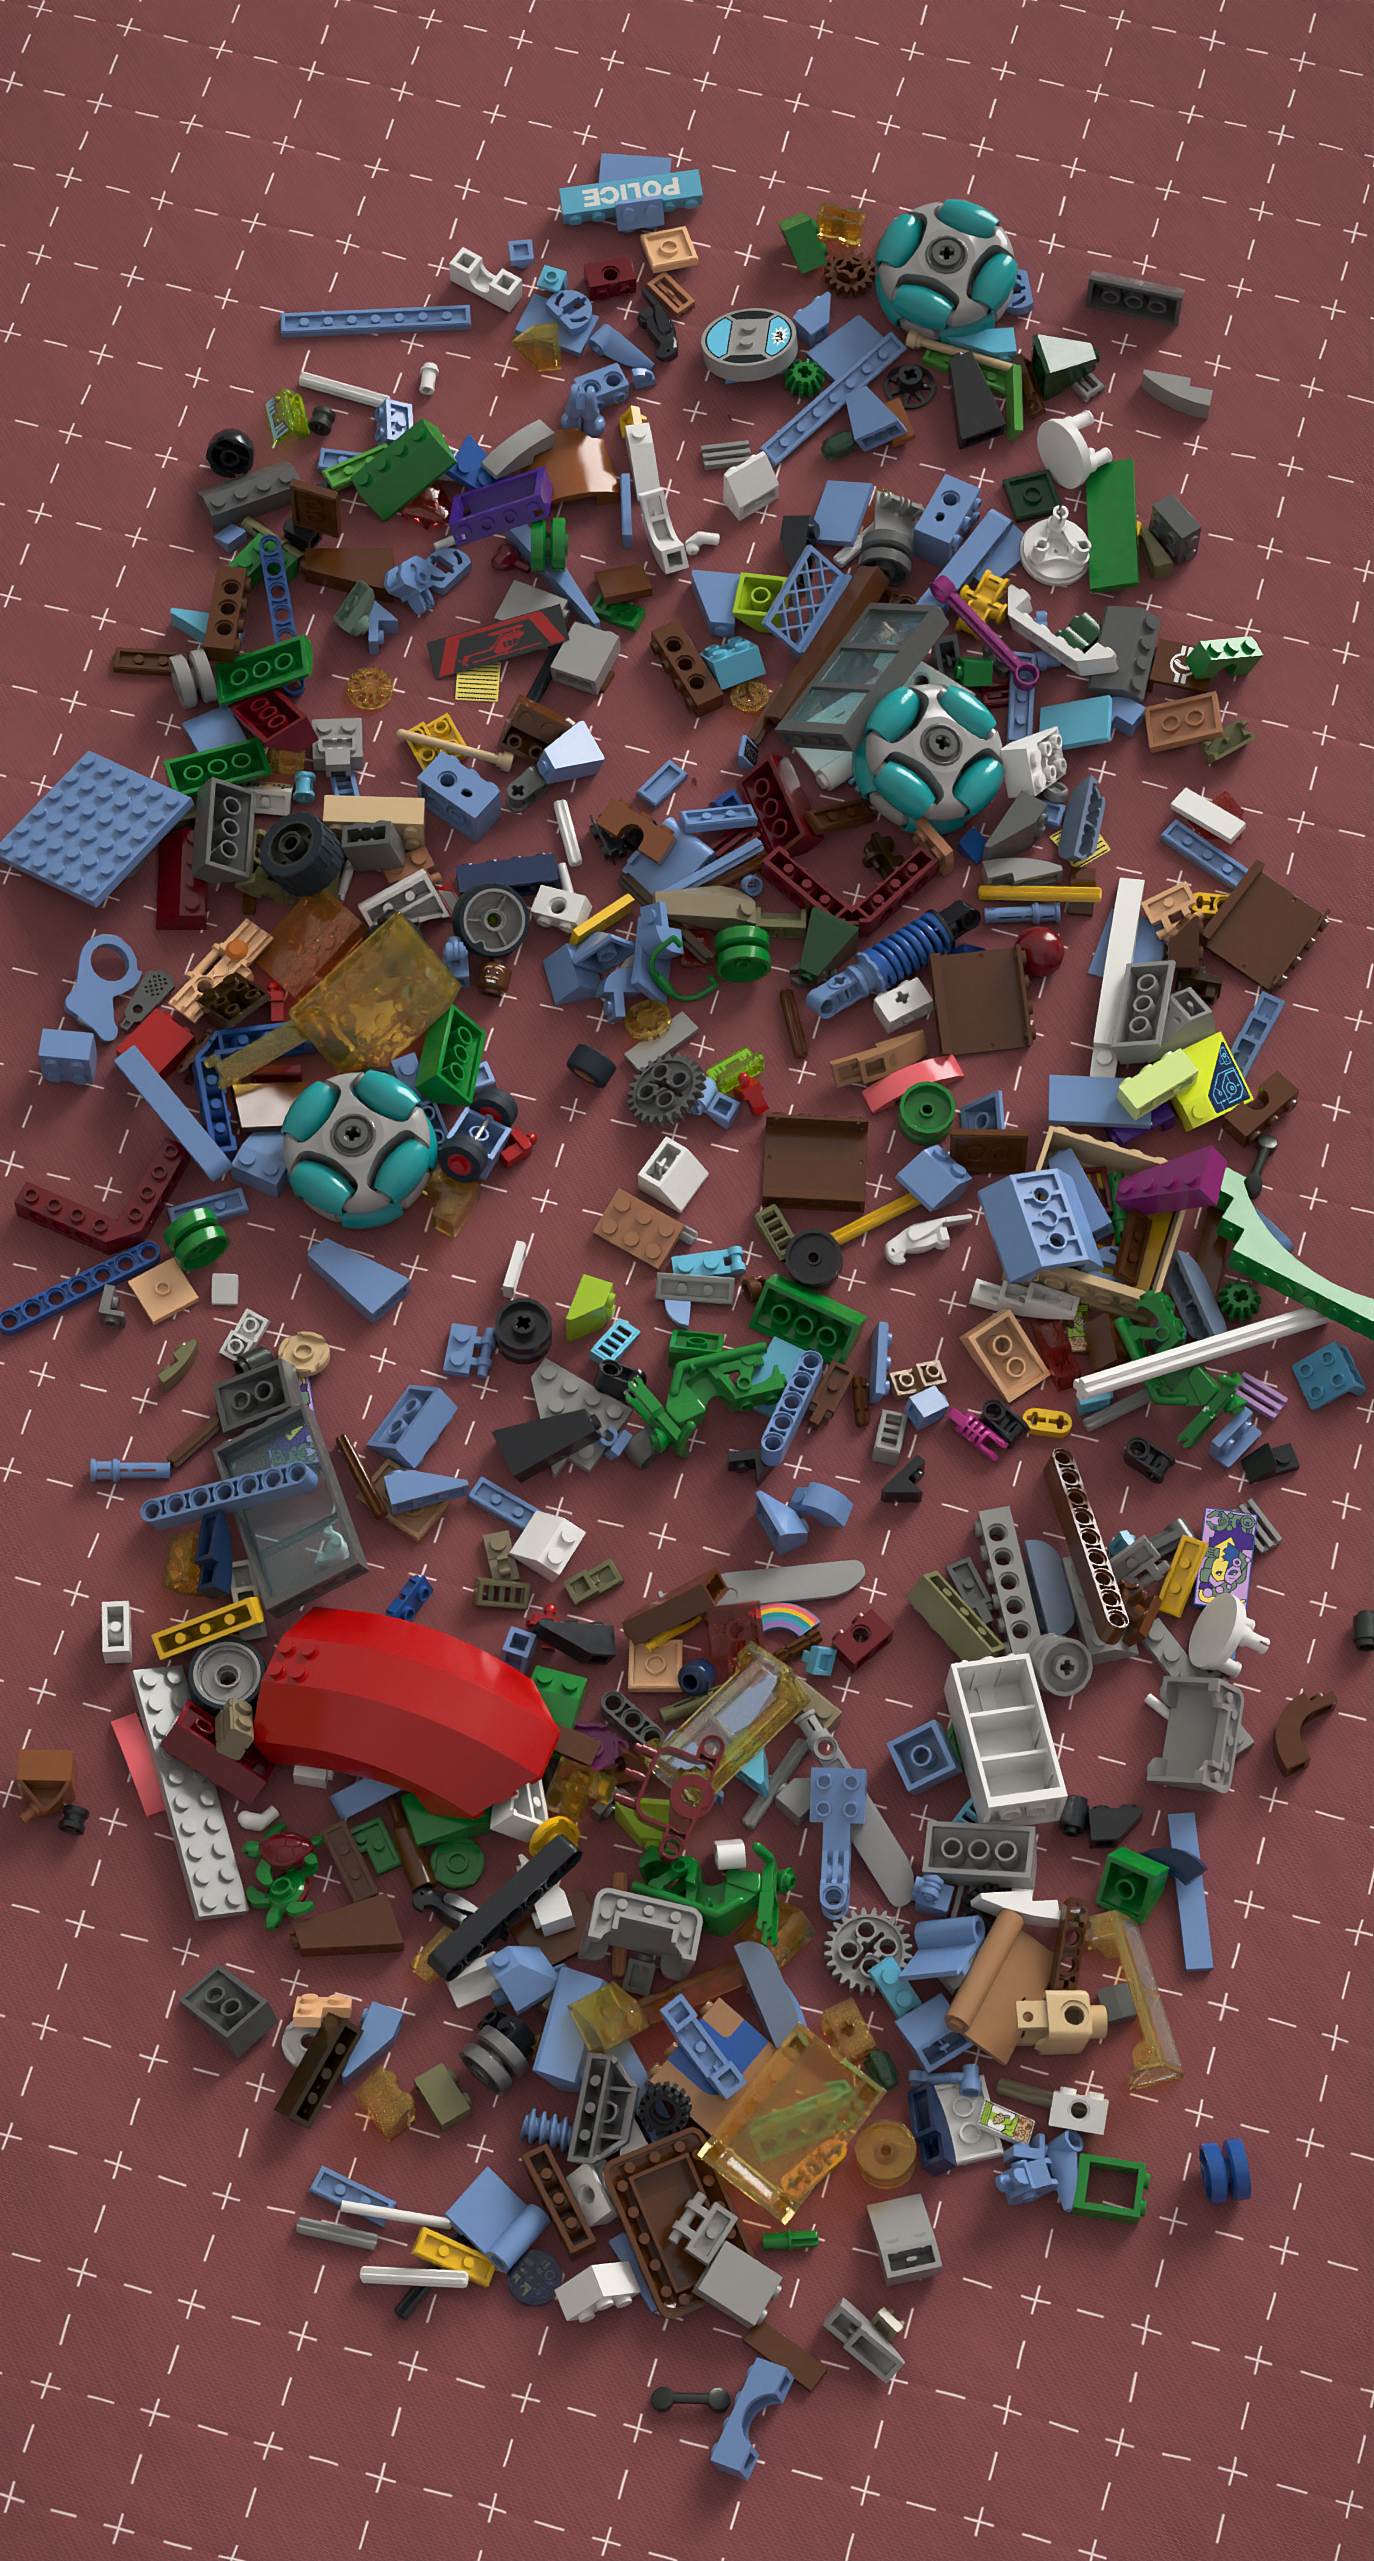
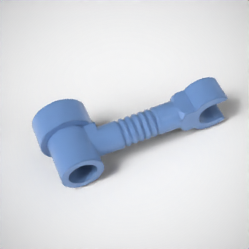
[1033,611,1061,671]
[909,2064,982,2097]

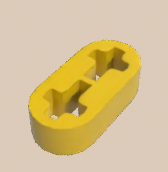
[1023,1408,1072,1438]

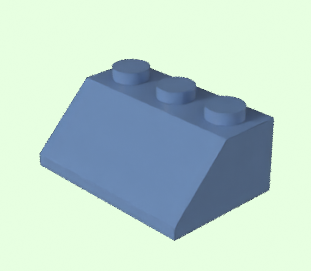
[366,1384,458,1469]

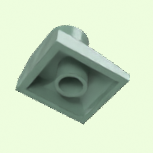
[332,578,375,636]

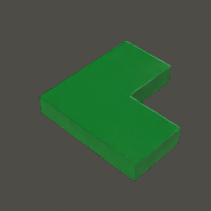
[350,1816,402,1877]

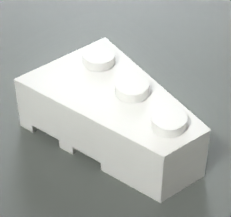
[358,868,450,927]
[490,1779,549,1843]

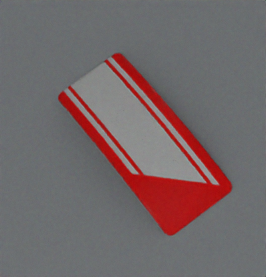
[435,882,459,919]

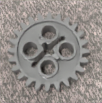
[824,1907,912,1996]

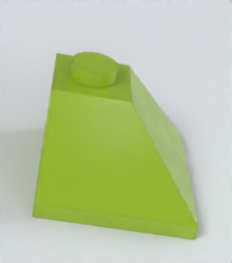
[615,1797,670,1850]

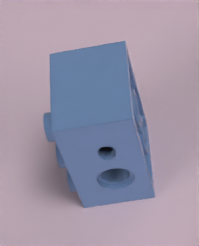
[913,474,982,569]
[417,751,501,843]

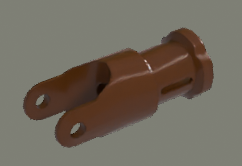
[176,1028,215,1084]

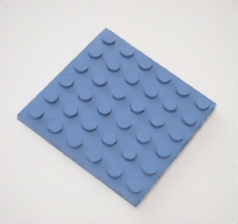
[0,750,194,908]

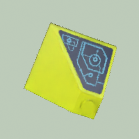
[1153,1031,1254,1132]

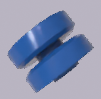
[1199,2138,1251,2205]

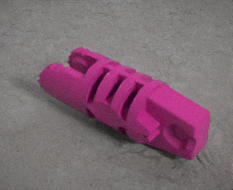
[947,1407,1009,1462]

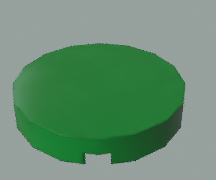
[430,1838,485,1891]

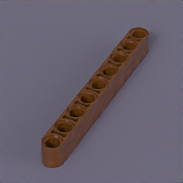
[1043,1448,1129,1645]

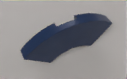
[1140,1847,1208,1885]

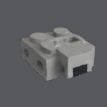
[312,718,364,777]

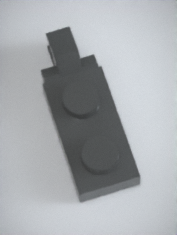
[945,1557,994,1628]

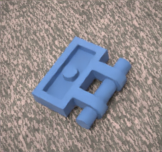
[443,1323,496,1379]

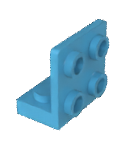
[1292,1341,1367,1411]

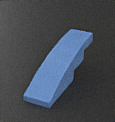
[1230,991,1285,1080]

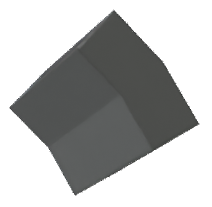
[1097,1982,1139,2027]

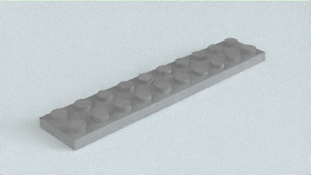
[129,1665,249,1921]

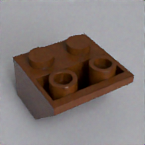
[497,694,564,764]
[1163,913,1203,967]
[1083,1312,1148,1372]

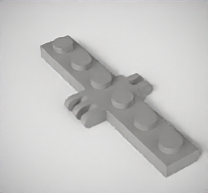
[1141,1618,1254,1758]

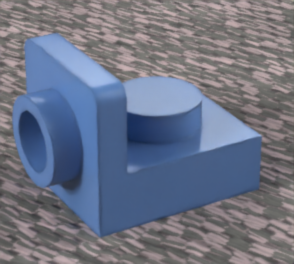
[1003,2133,1048,2164]

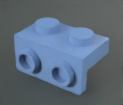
[614,195,665,233]

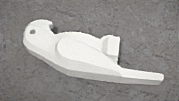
[885,1214,972,1265]

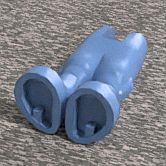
[561,384,605,438]

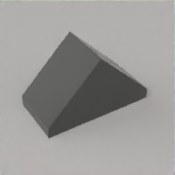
[931,634,961,683]

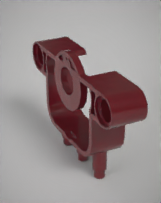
[613,1735,725,1863]

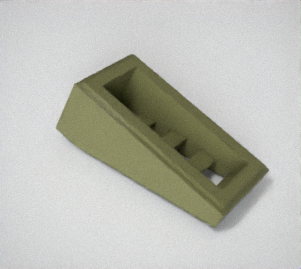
[1138,526,1173,579]
[753,1204,794,1263]
[472,1577,531,1610]

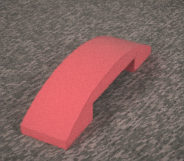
[861,1055,964,1115]
[111,1712,166,1818]

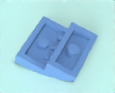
[182,705,247,753]

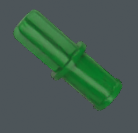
[763,2229,819,2252]

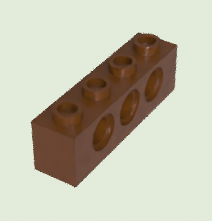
[203,565,252,663]
[649,619,724,718]
[522,2143,597,2262]

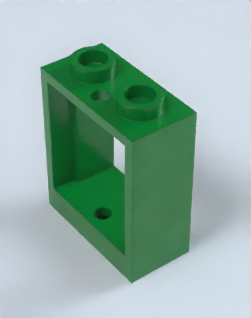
[1071,2153,1150,2225]

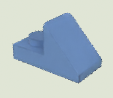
[369,600,399,654]

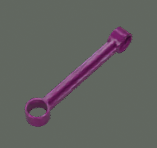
[929,575,1040,691]

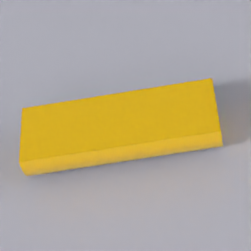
[151,1596,264,1660]

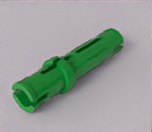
[1108,1171,1128,1247]

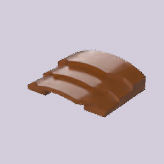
[513,428,620,516]

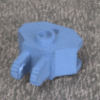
[384,556,435,615]
[995,2158,1059,2205]

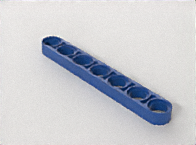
[259,535,305,698]
[0,1241,161,1336]

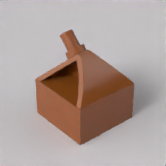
[17,1749,78,1825]

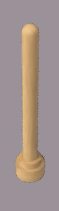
[905,329,1013,372]
[396,729,514,772]

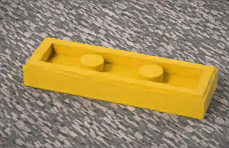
[569,894,635,946]
[1158,1534,1209,1618]
[411,2227,496,2288]

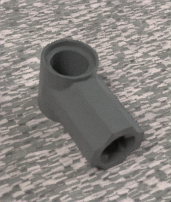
[1148,1518,1197,1561]

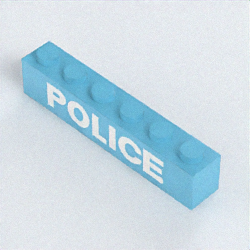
[559,169,703,225]

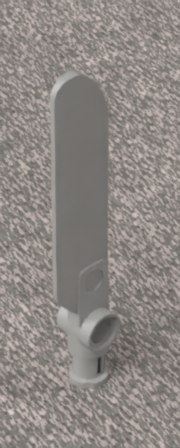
[657,1560,865,1616]
[793,1709,914,1907]

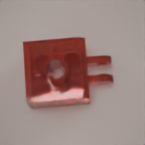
[704,1600,765,1679]

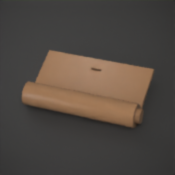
[944,1909,1054,2066]

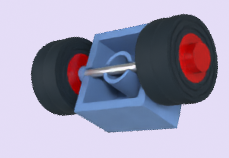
[438,1087,518,1183]

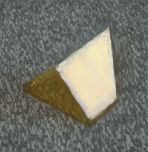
[510,322,562,372]

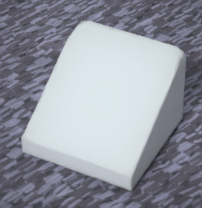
[212,1273,239,1305]

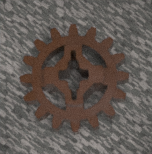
[824,250,875,298]

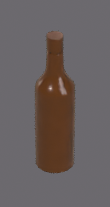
[386,1795,438,1894]

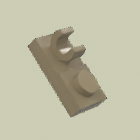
[483,1530,520,1587]

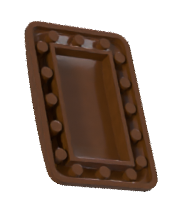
[602,2127,757,2320]

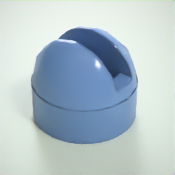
[741,875,763,896]

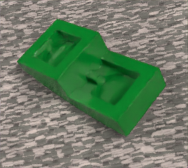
[591,592,647,633]

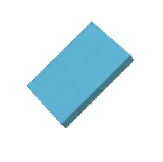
[1039,695,1112,750]
[751,1336,814,1418]

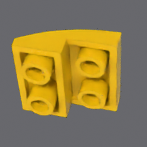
[406,713,468,771]

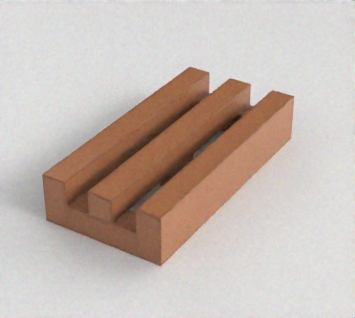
[647,271,695,319]

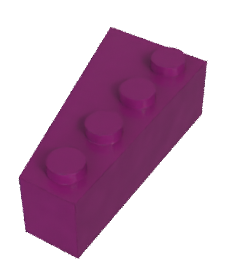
[1115,1145,1227,1215]

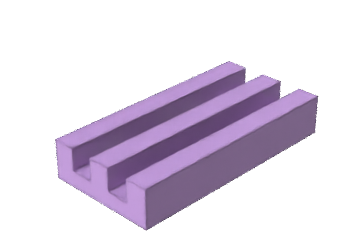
[1234,1371,1288,1422]

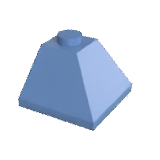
[573,931,635,975]
[754,1490,810,1556]
[485,1946,559,2015]

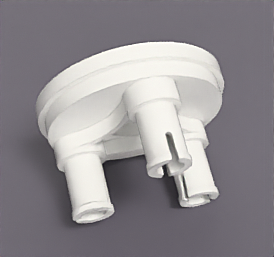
[1037,410,1113,489]
[1020,505,1091,586]
[1189,1593,1270,1678]

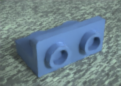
[374,398,413,446]
[1208,1406,1261,1469]

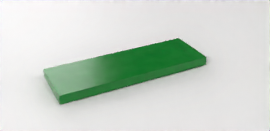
[1086,458,1139,593]

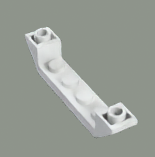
[1008,584,1119,676]

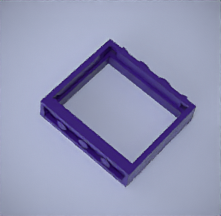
[449,466,553,547]

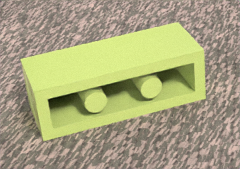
[1117,1048,1199,1121]

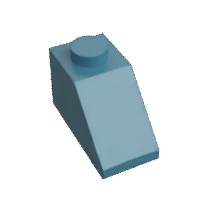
[722,1735,769,1799]

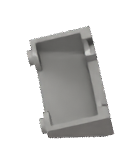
[1147,1676,1244,1793]
[577,1888,703,1983]

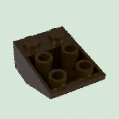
[196,972,272,1030]

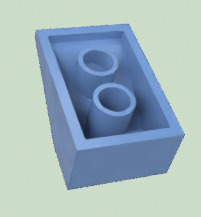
[231,1130,288,1199]

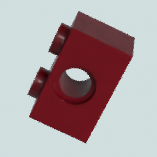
[584,256,636,301]
[832,1609,893,1673]

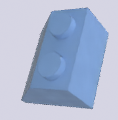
[895,1144,973,1212]

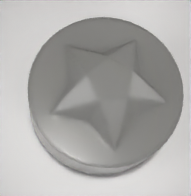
[1042,782,1069,803]

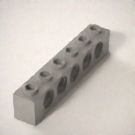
[974,1506,1041,1656]

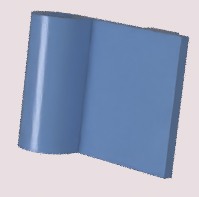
[622,817,717,896]
[898,1915,985,1981]
[444,2166,551,2272]

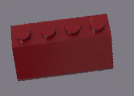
[230,688,319,753]
[736,753,824,858]
[156,828,208,930]
[159,1699,276,1805]

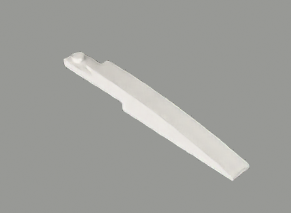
[1089,878,1145,1078]

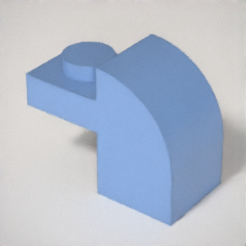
[1099,697,1146,745]
[636,902,684,960]
[596,967,642,1023]
[788,1482,854,1527]

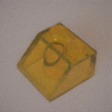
[162,1531,223,1599]
[734,1899,817,1970]
[567,1981,650,2053]

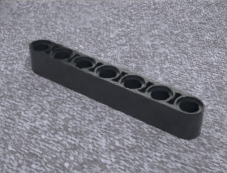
[427,1834,583,1982]

